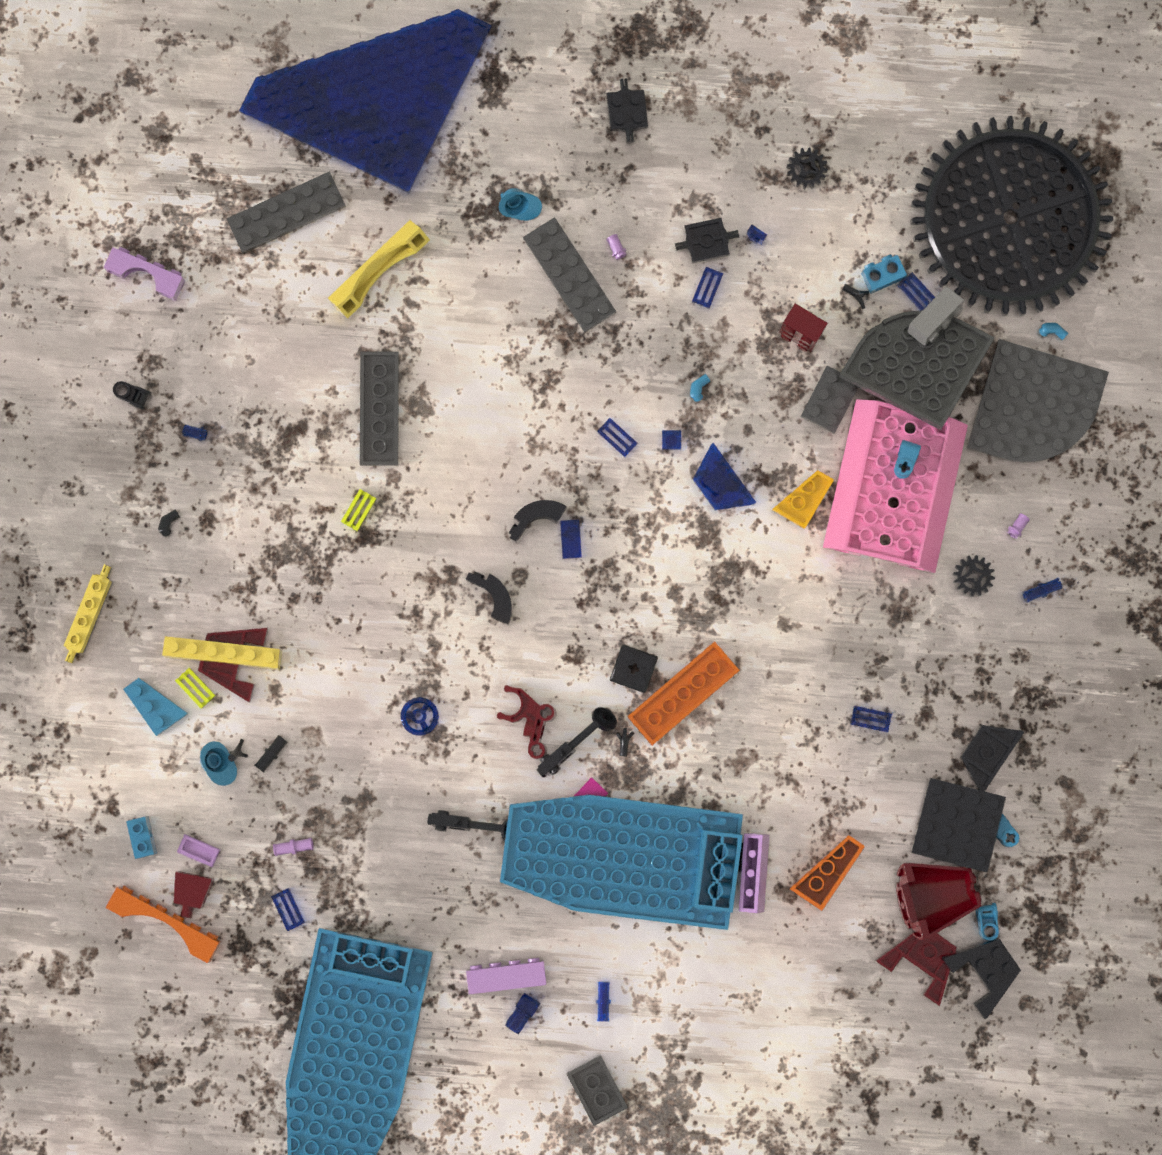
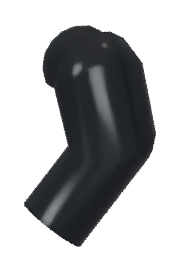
[158,509,180,537]

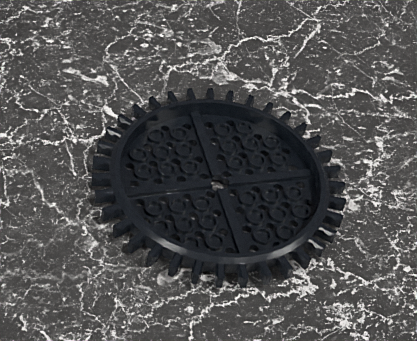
[910,116,1113,316]

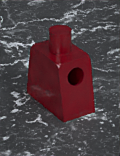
[174,871,214,918]

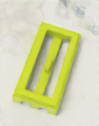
[341,489,377,532]
[175,668,216,709]

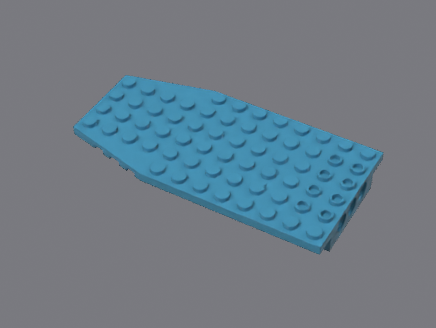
[500,794,743,930]
[286,928,433,1155]

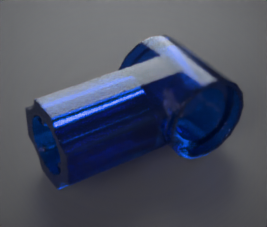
[505,993,541,1035]

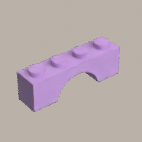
[104,247,185,301]

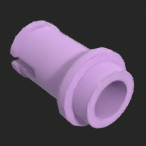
[606,234,627,260]
[1007,513,1030,539]

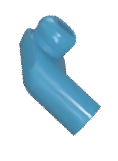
[1039,323,1068,340]
[690,374,710,402]

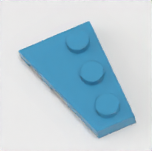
[123,678,188,736]

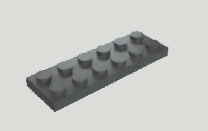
[227,171,346,254]
[523,217,616,333]
[360,352,399,466]

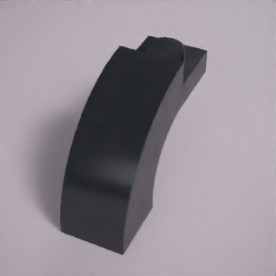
[509,500,567,543]
[466,571,512,626]

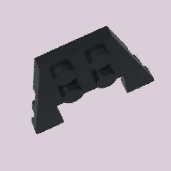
[942,938,1021,1019]

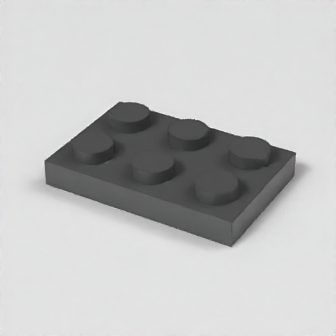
[801,366,858,434]
[566,1055,628,1126]

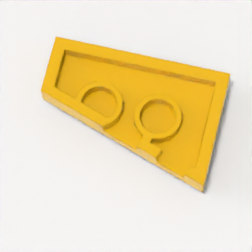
[772,470,834,529]

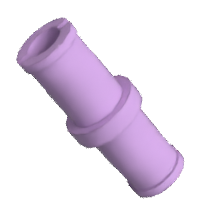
[273,838,314,856]

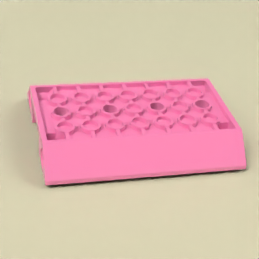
[823,399,968,573]

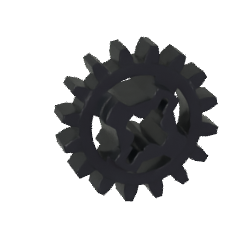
[786,147,828,190]
[953,555,995,597]

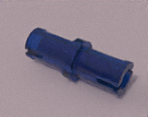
[1022,578,1063,603]
[596,982,611,1022]

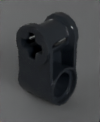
[113,381,152,410]

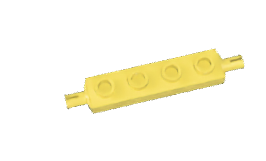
[63,564,112,663]

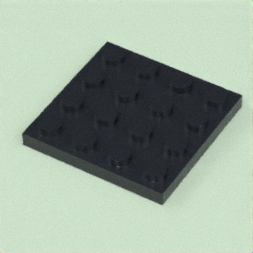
[912,778,1006,873]

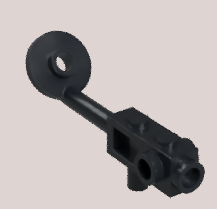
[536,707,617,778]
[427,810,508,842]

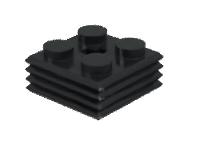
[610,644,658,693]

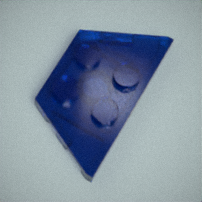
[693,443,756,511]

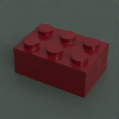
[779,303,828,352]

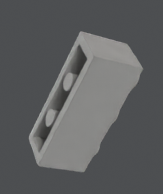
[908,286,964,346]

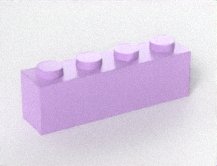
[739,833,769,913]
[466,957,547,994]

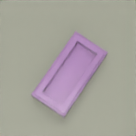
[177,834,221,867]

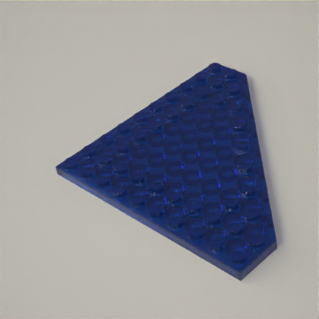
[239,9,492,194]

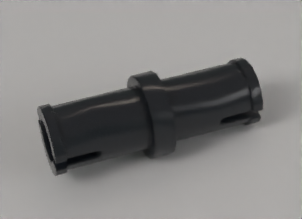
[254,735,288,773]

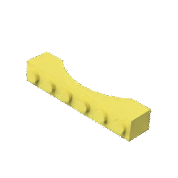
[328,220,430,319]
[162,636,282,670]

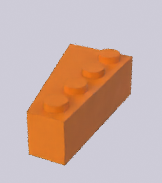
[790,835,865,911]

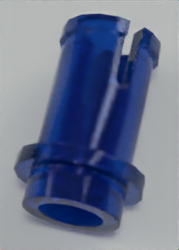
[182,424,208,442]

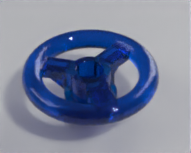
[400,697,439,736]

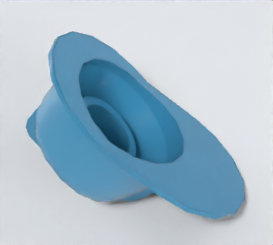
[499,188,542,221]
[200,741,237,786]

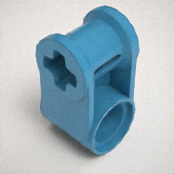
[894,440,921,479]
[997,813,1019,848]
[975,902,999,940]

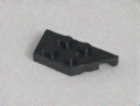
[960,725,1024,791]

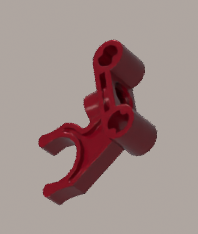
[497,685,557,759]

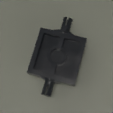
[606,78,648,143]
[675,217,739,263]

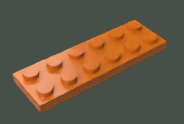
[627,641,740,746]

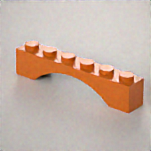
[105,885,221,963]

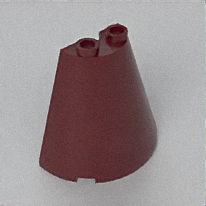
[896,863,982,940]

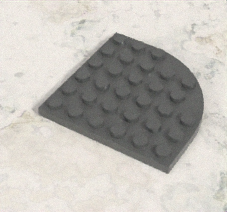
[839,310,995,430]
[967,339,1109,463]

